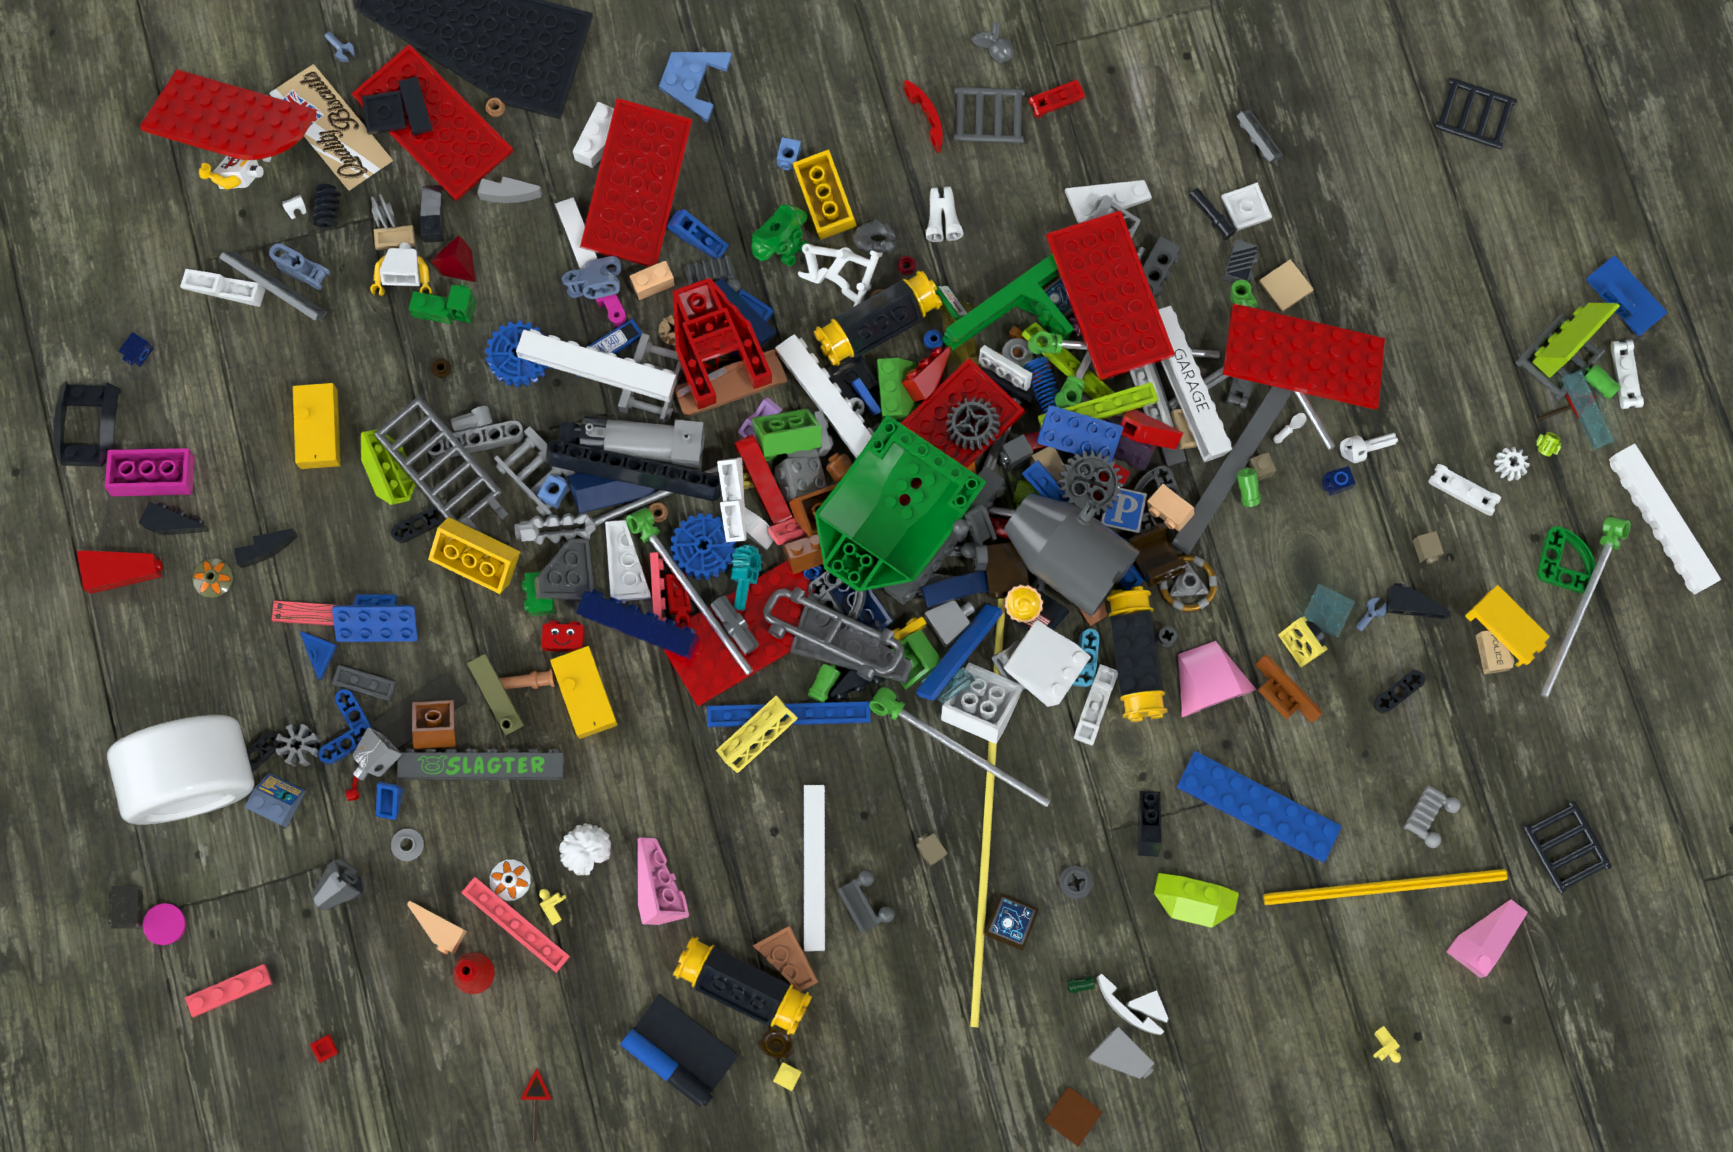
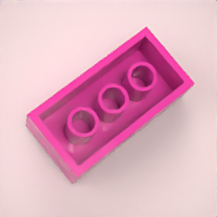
[105,448,195,496]

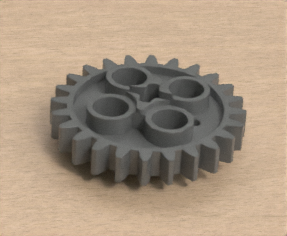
[1057,451,1123,516]

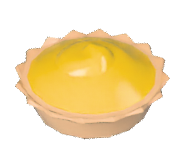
[1004,584,1043,624]

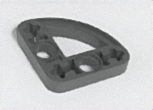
[1133,466,1183,534]
[808,571,866,620]

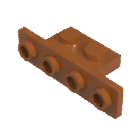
[1255,654,1323,723]

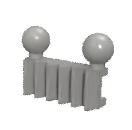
[1403,785,1461,848]

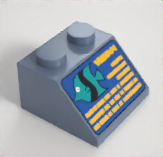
[245,773,306,828]

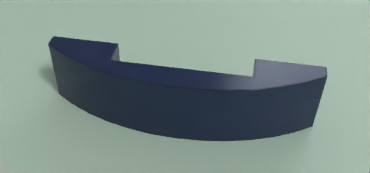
[921,571,989,608]

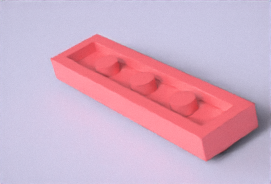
[650,552,667,636]
[185,964,273,1017]

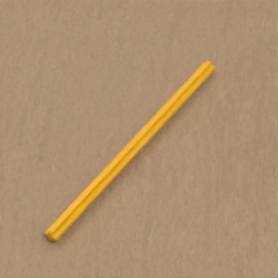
[1263,869,1507,905]

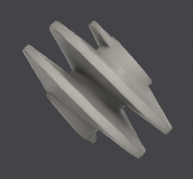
[371,194,396,230]

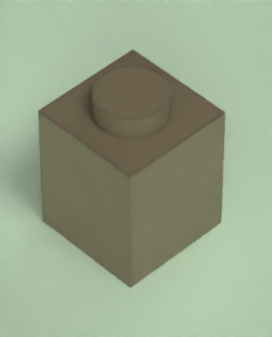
[1246,452,1276,481]
[1413,531,1444,564]
[916,833,948,867]

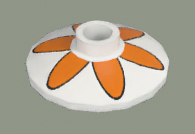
[490,860,531,901]

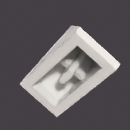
[1126,991,1168,1023]

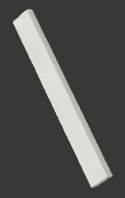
[804,785,825,951]

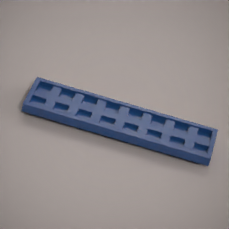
[1176,751,1342,863]

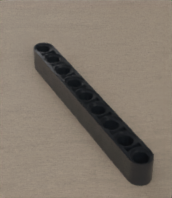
[546,440,722,501]

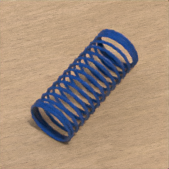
[1024,357,1060,414]

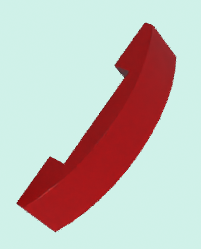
[903,80,942,154]

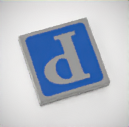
[1100,488,1147,533]

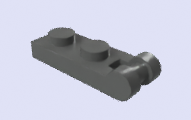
[1226,377,1253,409]

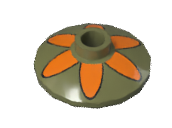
[192,558,233,598]

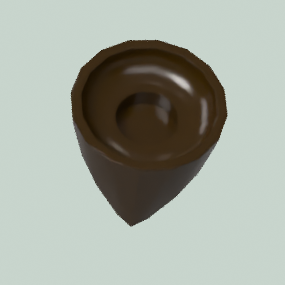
[758,1028,794,1059]

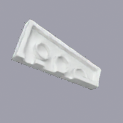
[1065,180,1152,224]
[605,520,652,602]

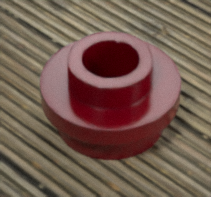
[897,256,916,275]

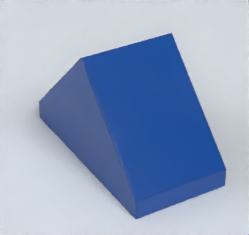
[376,782,404,820]

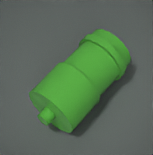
[1583,364,1621,400]
[1237,468,1261,507]
[808,664,841,703]

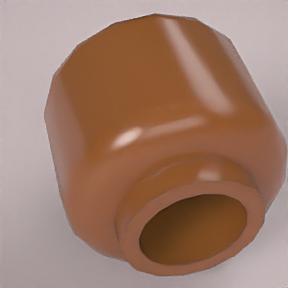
[826,453,853,482]

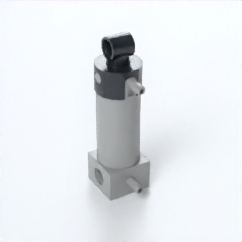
[558,416,705,471]

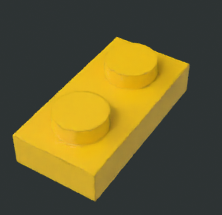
[890,617,926,648]

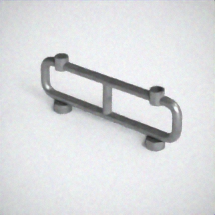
[763,587,904,681]

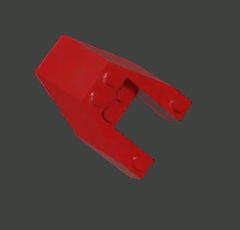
[673,278,772,410]

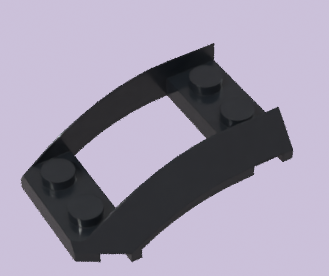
[53,381,121,467]

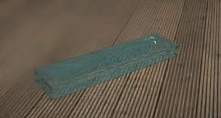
[1561,370,1614,450]

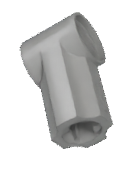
[451,406,494,433]

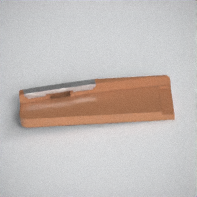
[675,349,787,417]

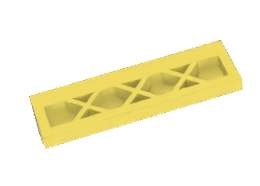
[716,695,798,773]

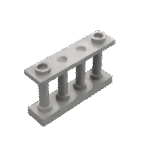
[618,333,683,424]
[494,426,575,517]

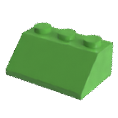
[877,358,920,422]
[752,408,821,457]

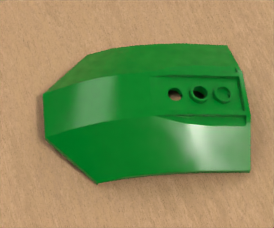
[814,415,986,592]

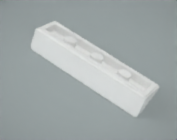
[1130,364,1174,428]

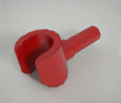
[345,775,359,801]

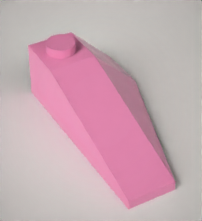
[638,837,689,925]
[1446,899,1528,978]

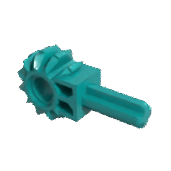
[731,545,763,611]

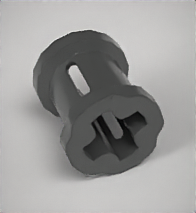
[1157,626,1177,648]

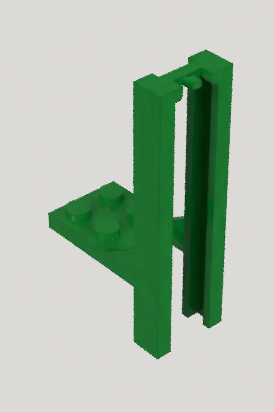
[942,254,1074,352]

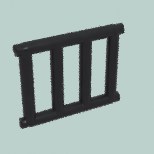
[1434,78,1517,150]
[1523,801,1612,894]

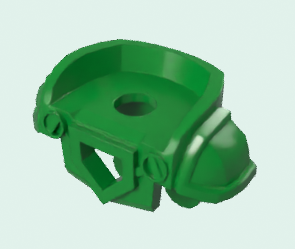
[751,204,809,266]

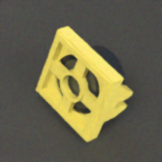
[1278,616,1328,668]

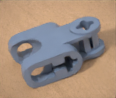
[269,243,330,290]
[562,256,621,299]

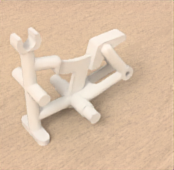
[798,244,883,307]

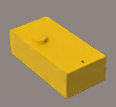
[793,149,857,240]
[293,383,341,469]
[428,517,520,594]
[550,646,618,739]

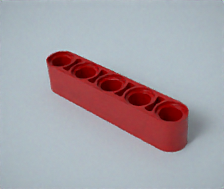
[734,434,793,525]

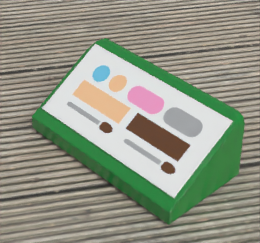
[935,286,967,322]

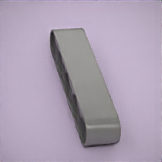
[427,421,525,460]

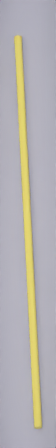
[970,598,1006,1027]

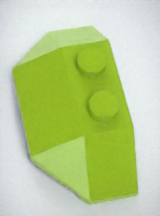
[361,429,416,505]
[1154,873,1239,928]

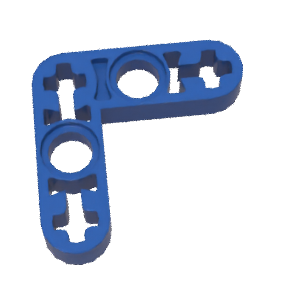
[318,689,373,764]

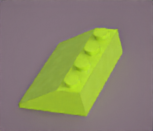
[1532,303,1620,378]

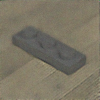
[1236,110,1283,162]

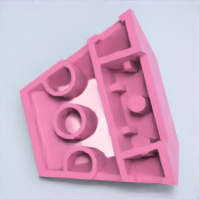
[1178,641,1257,718]

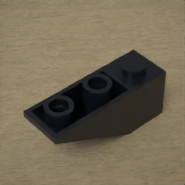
[139,501,209,535]
[831,669,885,701]
[1137,791,1162,857]

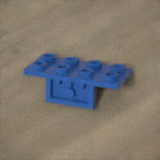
[1586,256,1667,336]
[1037,405,1123,463]
[332,594,418,642]

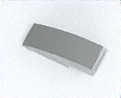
[477,176,543,203]

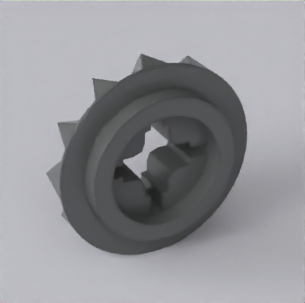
[1059,866,1093,899]

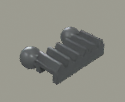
[684,255,741,293]
[953,504,997,558]
[837,870,895,934]

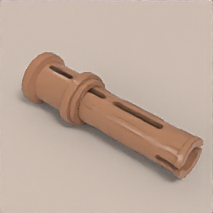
[500,669,556,689]

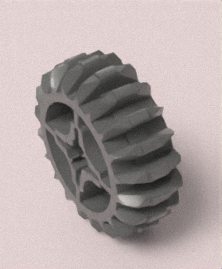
[946,397,1001,451]

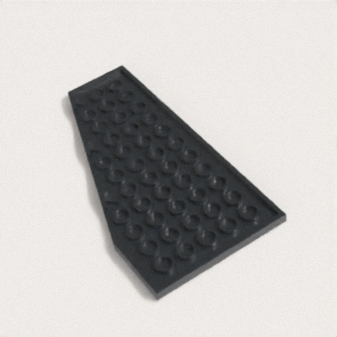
[355,0,593,120]

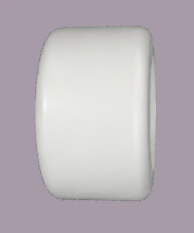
[107,715,254,825]

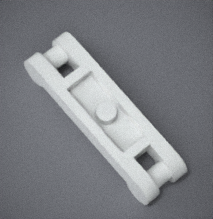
[1610,340,1644,409]
[1428,464,1501,516]

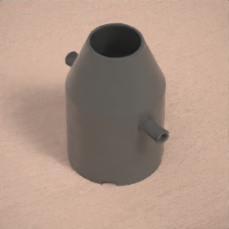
[1004,493,1140,617]

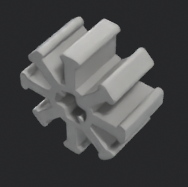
[276,724,320,767]

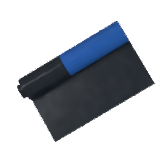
[620,994,739,1107]

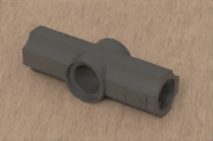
[711,595,759,655]

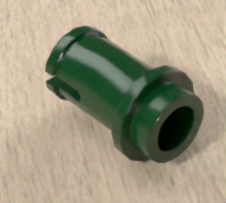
[1067,976,1095,995]

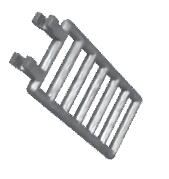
[375,397,509,533]

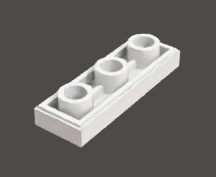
[978,345,1032,391]

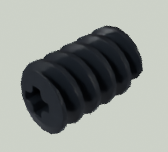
[312,184,341,228]

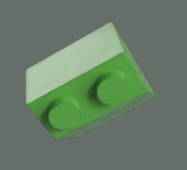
[892,630,941,690]

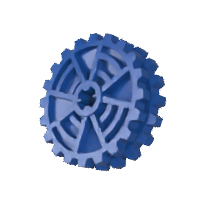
[485,321,550,388]
[671,513,737,581]

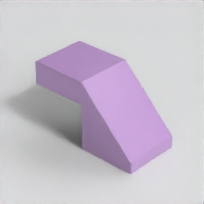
[738,397,782,439]

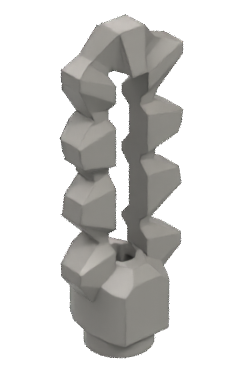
[515,512,596,545]

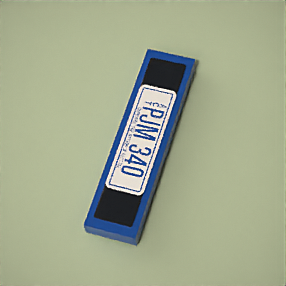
[576,319,642,378]

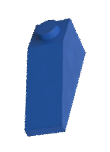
[666,209,729,260]

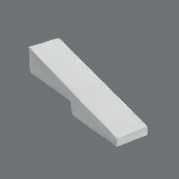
[180,269,266,307]
[717,457,747,542]

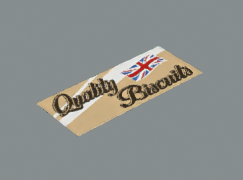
[269,64,393,190]

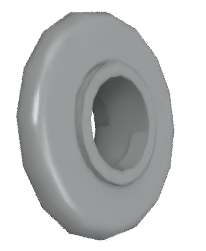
[1002,338,1033,368]
[391,829,424,861]

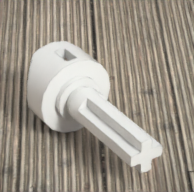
[1340,433,1398,463]

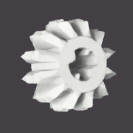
[1494,447,1529,481]

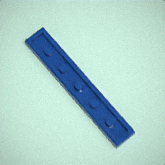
[916,604,1003,701]

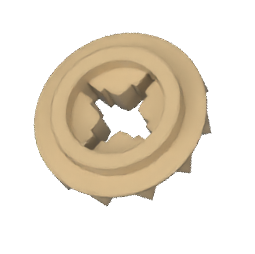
[659,315,675,346]

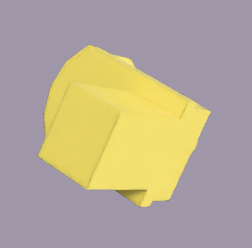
[539,889,567,925]
[1373,1026,1401,1063]

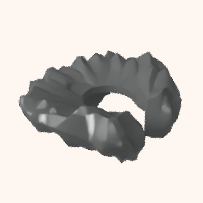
[853,219,895,253]

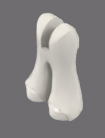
[926,186,963,242]

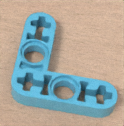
[1072,629,1100,687]

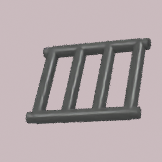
[953,87,1025,143]
[1515,314,1605,401]

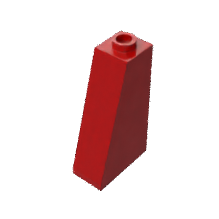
[77,550,163,594]

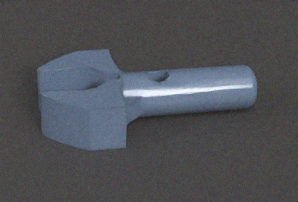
[325,32,355,62]
[1356,598,1387,631]

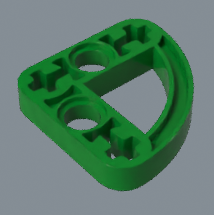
[1536,526,1596,594]

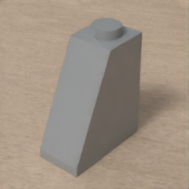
[1087,1027,1155,1079]

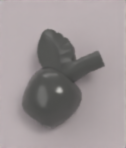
[971,22,1014,64]

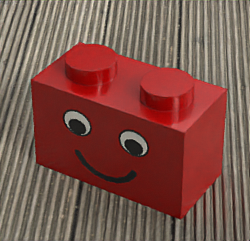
[541,621,585,652]

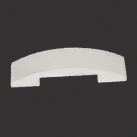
[555,197,597,269]
[1073,664,1118,746]
[1097,974,1164,1035]

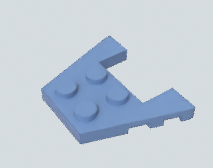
[659,52,732,122]

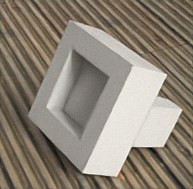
[282,194,306,219]

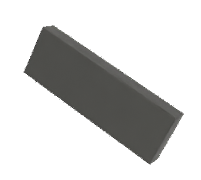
[332,665,397,702]

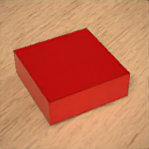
[310,1034,339,1063]

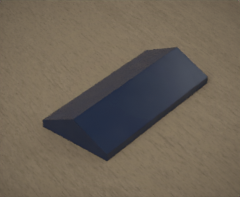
[715,278,776,347]
[567,473,655,514]
[822,574,894,638]

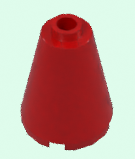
[453,952,495,994]

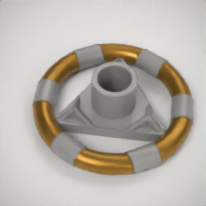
[1159,555,1217,612]

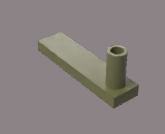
[467,654,524,735]

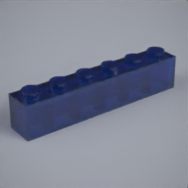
[576,590,700,660]

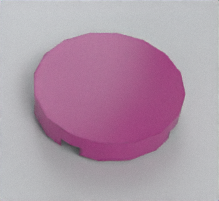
[143,903,186,946]

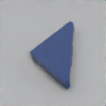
[300,631,337,680]

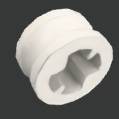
[849,397,864,415]

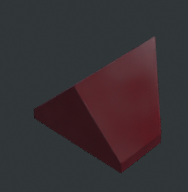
[430,235,476,282]

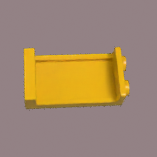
[1465,585,1550,667]

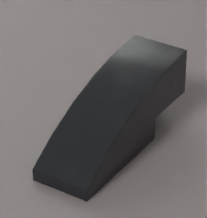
[234,528,298,568]

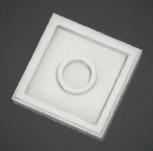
[1221,183,1272,231]

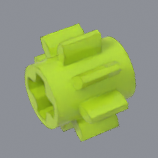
[1536,432,1562,457]

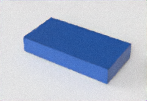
[851,378,881,415]

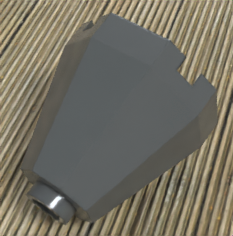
[312,859,366,910]

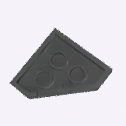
[535,539,595,600]

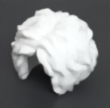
[559,823,611,875]

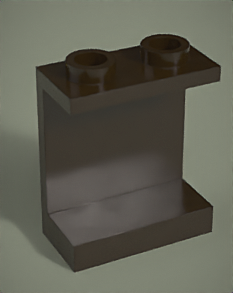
[1129,525,1187,587]
[986,543,1029,599]

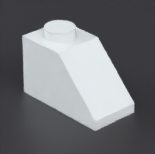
[745,508,774,550]

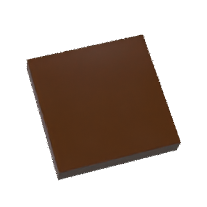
[1044,1087,1103,1147]

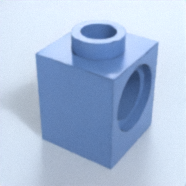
[777,137,801,170]
[537,475,569,509]

